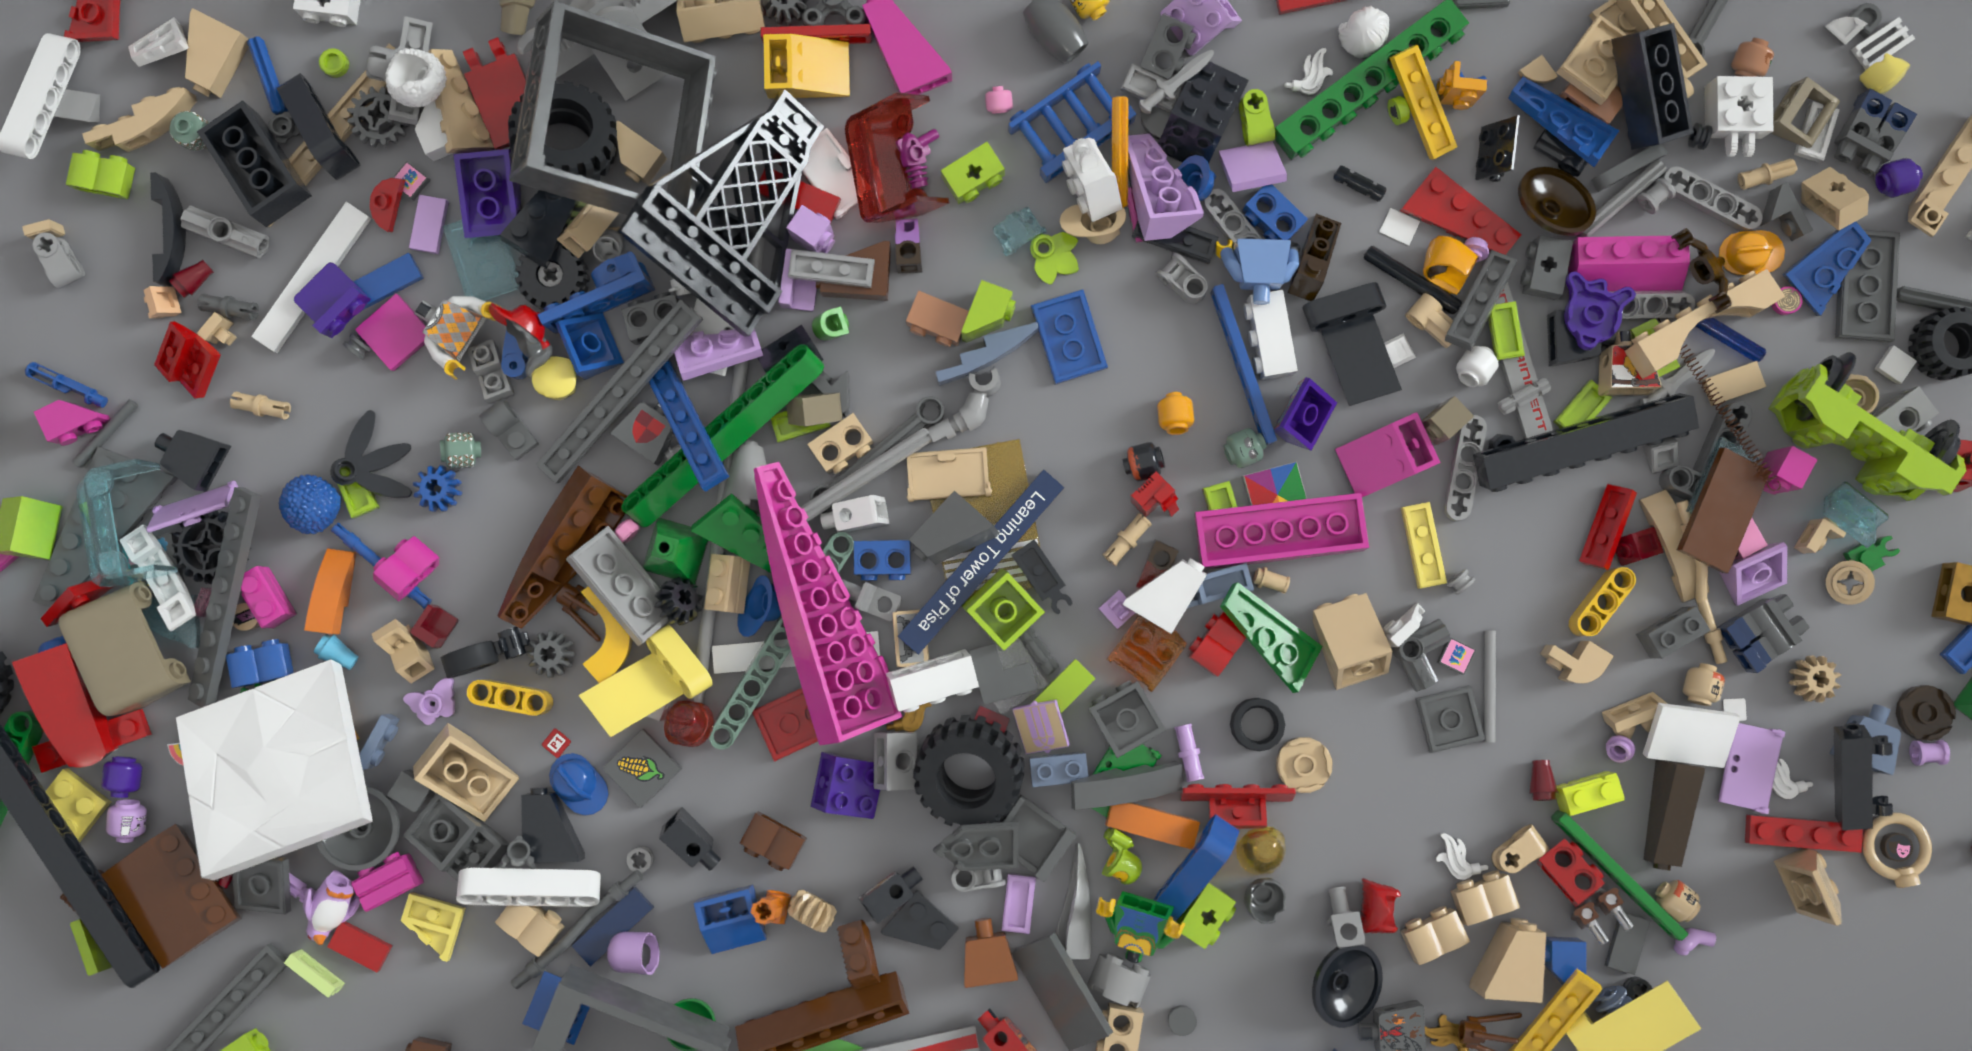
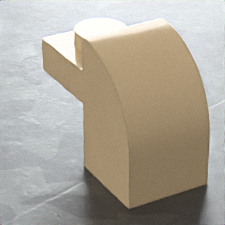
[372,619,435,683]
[1540,641,1614,683]

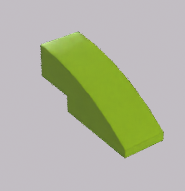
[1030,659,1096,713]

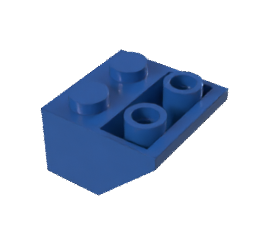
[693,884,767,954]

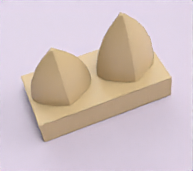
[1602,692,1667,739]

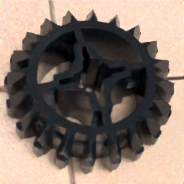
[171,510,252,584]

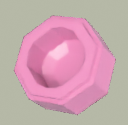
[614,519,641,545]

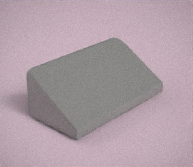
[54,89,100,122]

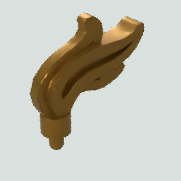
[886,703,932,732]
[1425,1014,1469,1051]

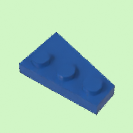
[1782,221,1871,316]

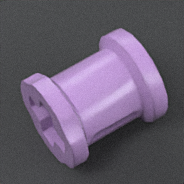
[1909,740,1950,766]

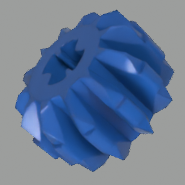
[413,465,462,512]

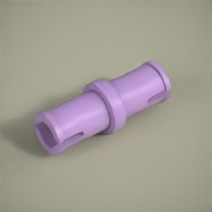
[1174,724,1204,782]

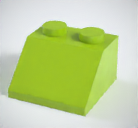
[961,280,1016,343]

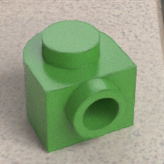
[812,307,849,341]

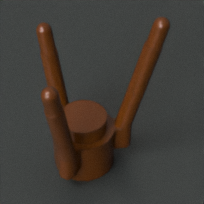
[556,583,601,642]
[1458,1012,1522,1051]

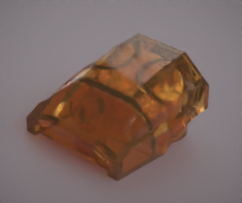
[1106,615,1187,692]

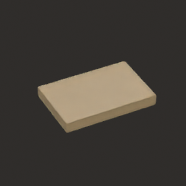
[1556,15,1627,105]

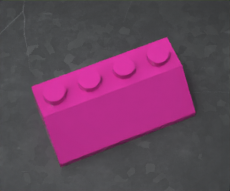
[1568,236,1690,291]

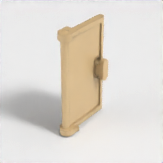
[907,447,992,502]

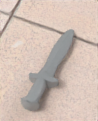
[1139,50,1214,114]
[1640,348,1715,404]

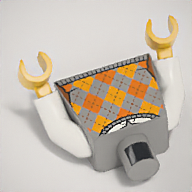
[414,296,501,380]

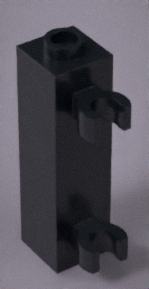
[1834,723,1893,830]

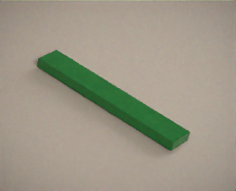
[1551,810,1688,941]

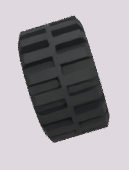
[1908,306,1972,380]

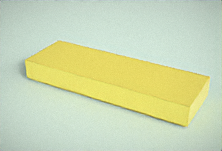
[1401,502,1447,589]

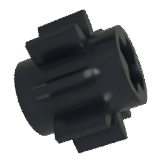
[493,627,530,660]

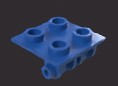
[522,971,590,1045]

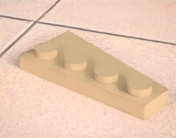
[428,49,494,153]

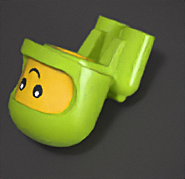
[1102,828,1143,885]

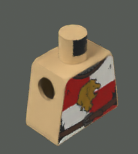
[1598,331,1661,396]

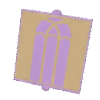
[1012,699,1070,754]

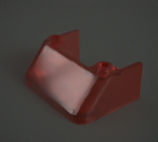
[845,92,949,223]

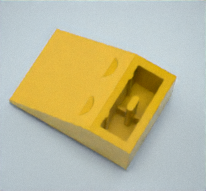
[763,34,850,99]

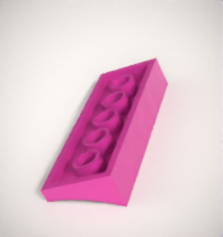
[1194,493,1369,570]

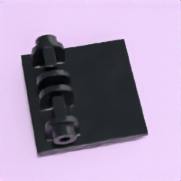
[1475,115,1520,182]

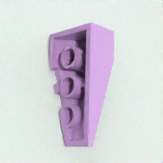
[1128,134,1204,241]

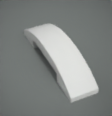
[119,525,196,631]

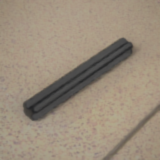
[1363,246,1462,314]

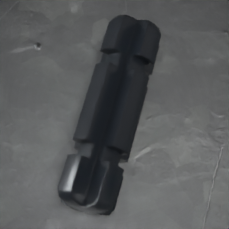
[1334,165,1387,202]

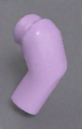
[1674,928,1716,956]

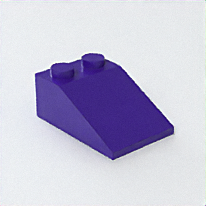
[453,149,521,238]

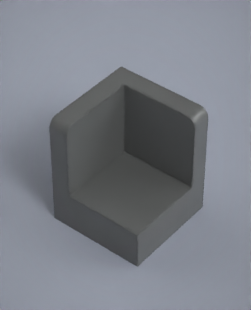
[387,769,434,812]

